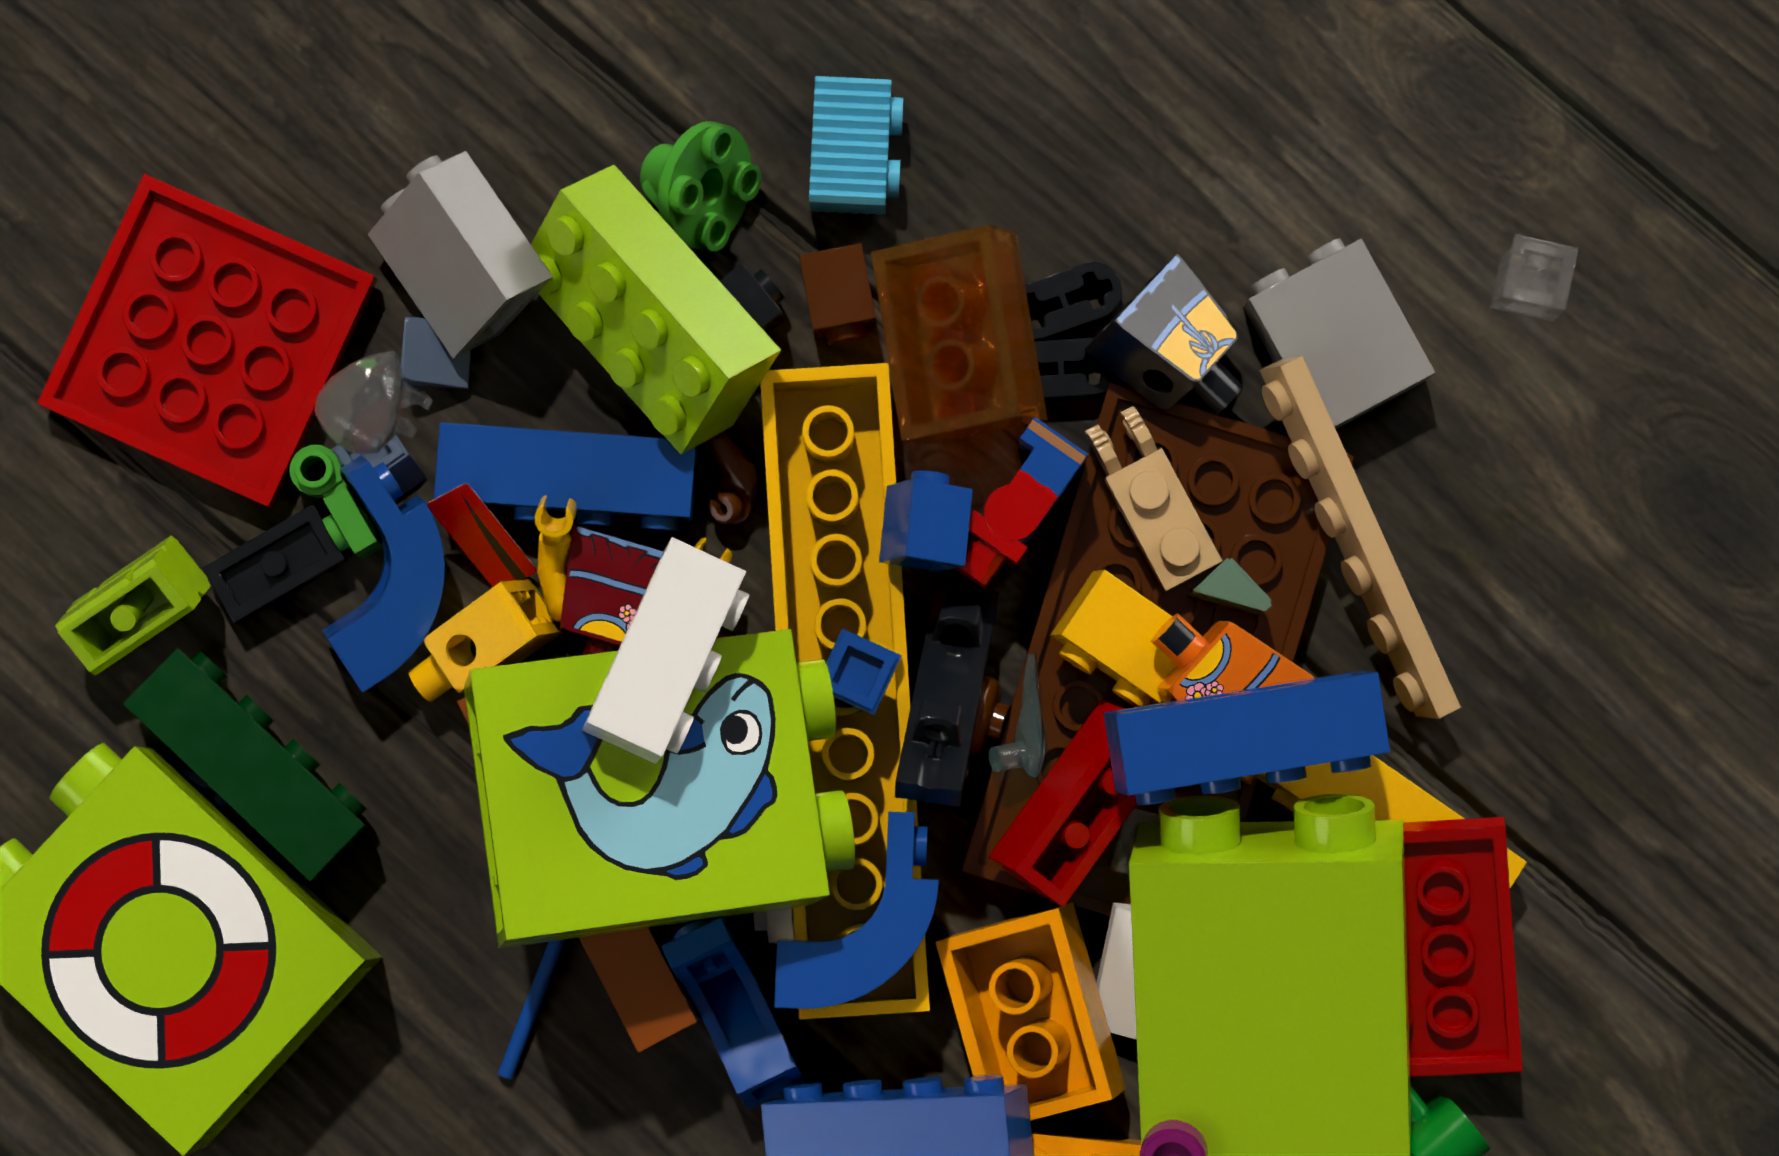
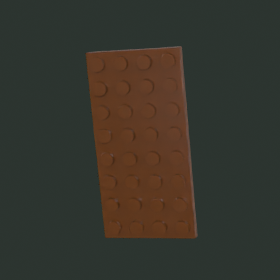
[961,382,1354,917]

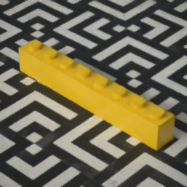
[1050,570,1527,888]

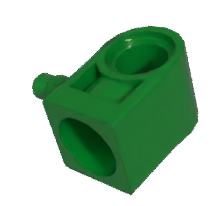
[1410,1085,1491,1156]

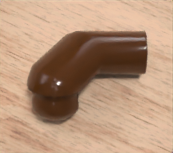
[701,430,759,525]

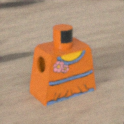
[1151,613,1314,702]

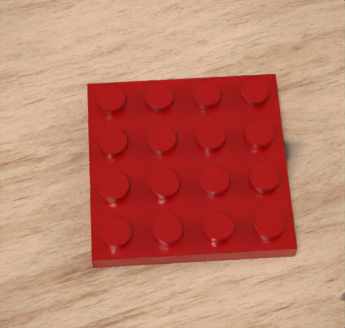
[37,174,378,509]
[1404,817,1523,1077]

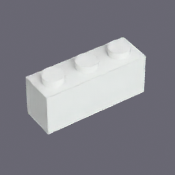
[582,537,750,764]

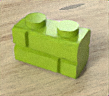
[55,535,211,676]

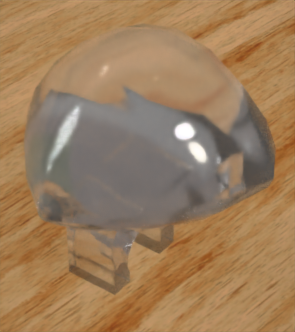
[314,350,433,455]

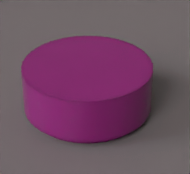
[1140,1120,1208,1156]

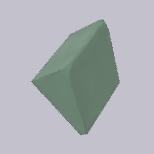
[1189,557,1272,616]

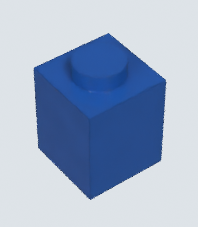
[879,471,973,572]

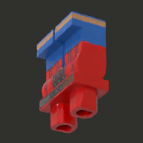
[954,417,1088,589]

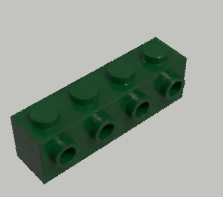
[123,648,370,885]

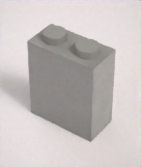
[368,151,553,359]
[1243,238,1436,429]

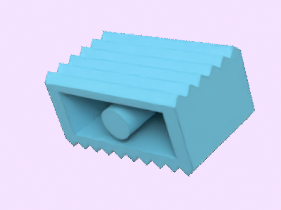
[809,76,904,215]

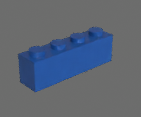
[434,422,699,533]
[1103,671,1390,805]
[761,1075,1034,1156]

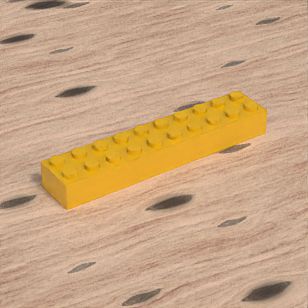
[760,363,930,1019]

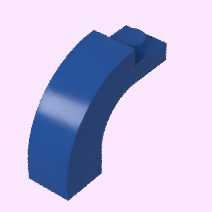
[321,455,445,693]
[775,812,939,1009]
[661,917,806,1110]

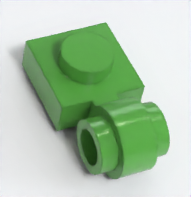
[290,445,383,559]

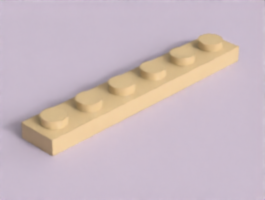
[1259,356,1461,719]

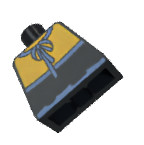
[1084,254,1244,414]

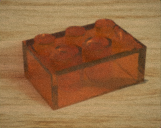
[871,225,1048,445]

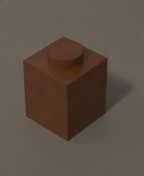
[799,243,876,345]

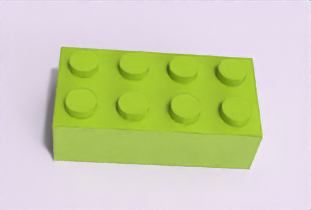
[531,165,781,455]

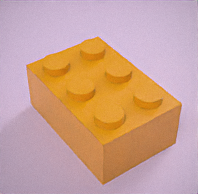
[935,902,1126,1121]

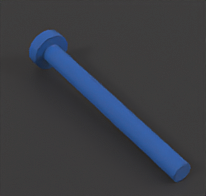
[497,939,566,1079]

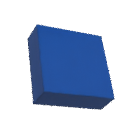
[826,628,902,716]

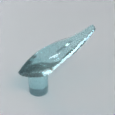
[989,654,1046,778]

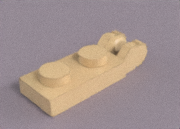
[1085,406,1222,593]

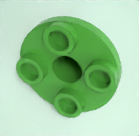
[640,121,762,251]

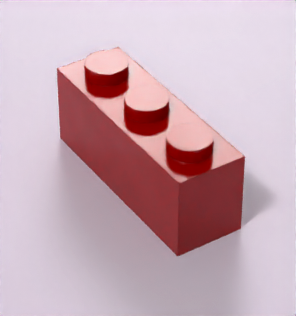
[988,700,1136,907]

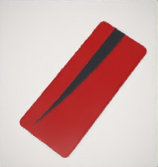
[427,483,536,587]

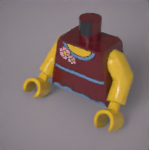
[534,495,732,655]

